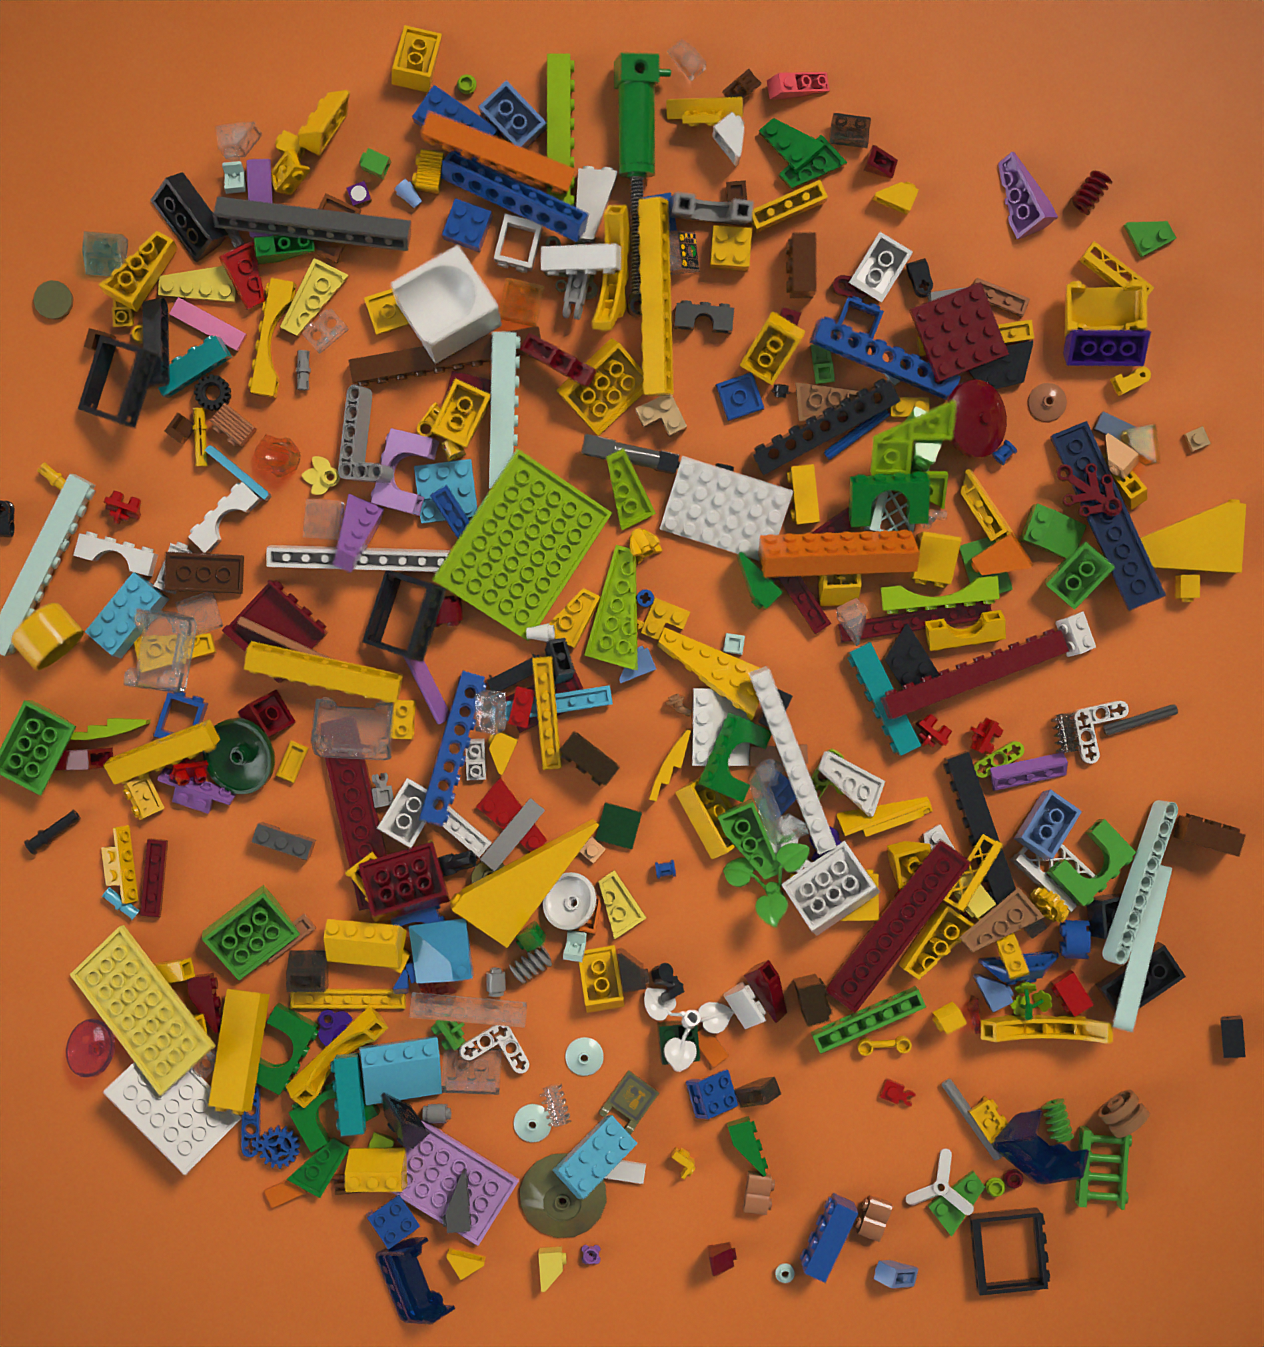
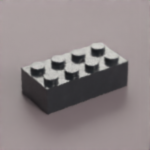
[1095,942,1186,1014]

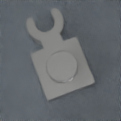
[372,773,394,808]

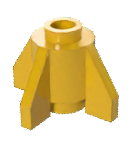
[629,528,663,565]

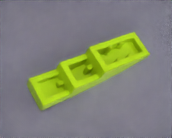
[70,718,150,740]

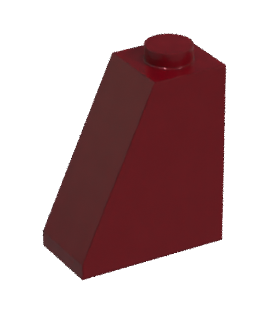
[55,748,113,770]

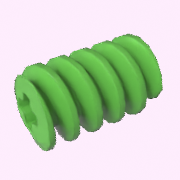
[1041,1099,1074,1142]

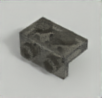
[829,113,871,148]

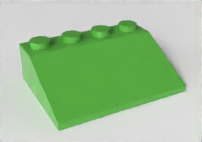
[0,700,76,796]
[202,885,300,980]

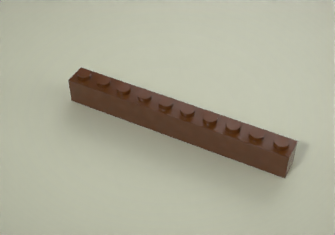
[349,326,541,387]

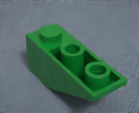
[254,235,315,264]
[727,1116,768,1176]

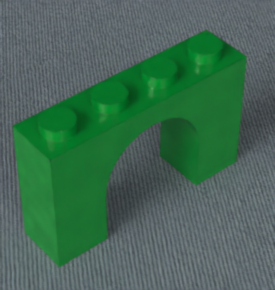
[849,471,930,527]
[698,713,772,802]
[256,1003,319,1095]
[288,1079,380,1153]

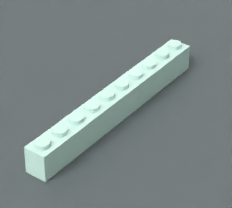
[0,474,96,656]

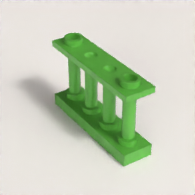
[1075,1126,1132,1210]

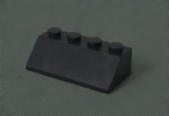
[151,172,229,262]

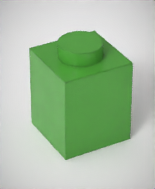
[359,148,391,180]

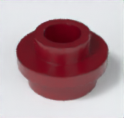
[1004,1169,1023,1189]

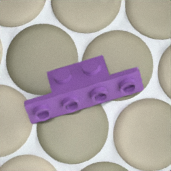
[158,768,236,814]

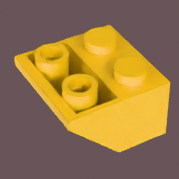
[818,574,861,606]

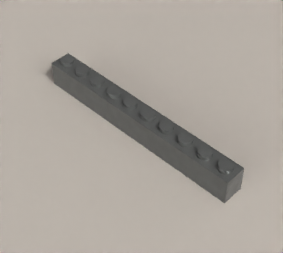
[213,197,411,251]

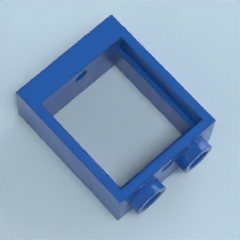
[831,296,884,353]
[154,690,209,738]

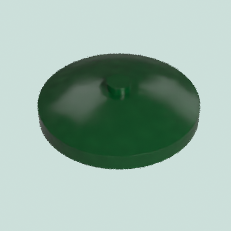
[203,718,275,794]

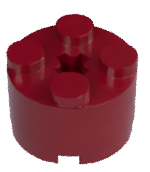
[422,596,463,628]

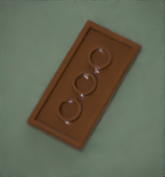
[164,552,244,594]

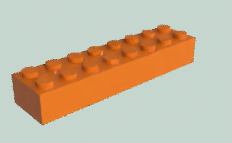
[758,530,920,577]

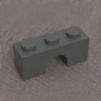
[674,300,734,334]
[252,822,316,860]

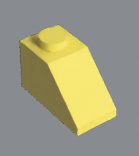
[539,1246,567,1292]

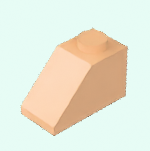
[1106,433,1139,479]

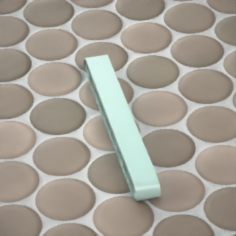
[1102,800,1178,965]
[1113,865,1172,1032]

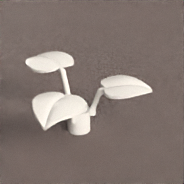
[644,988,734,1072]

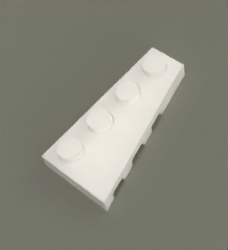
[818,751,885,817]

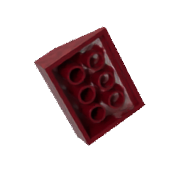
[358,841,450,924]

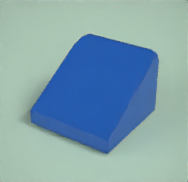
[393,970,409,994]

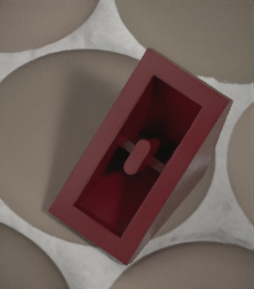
[864,145,898,178]

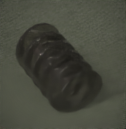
[1051,712,1080,753]

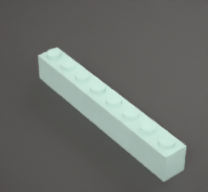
[489,332,520,488]

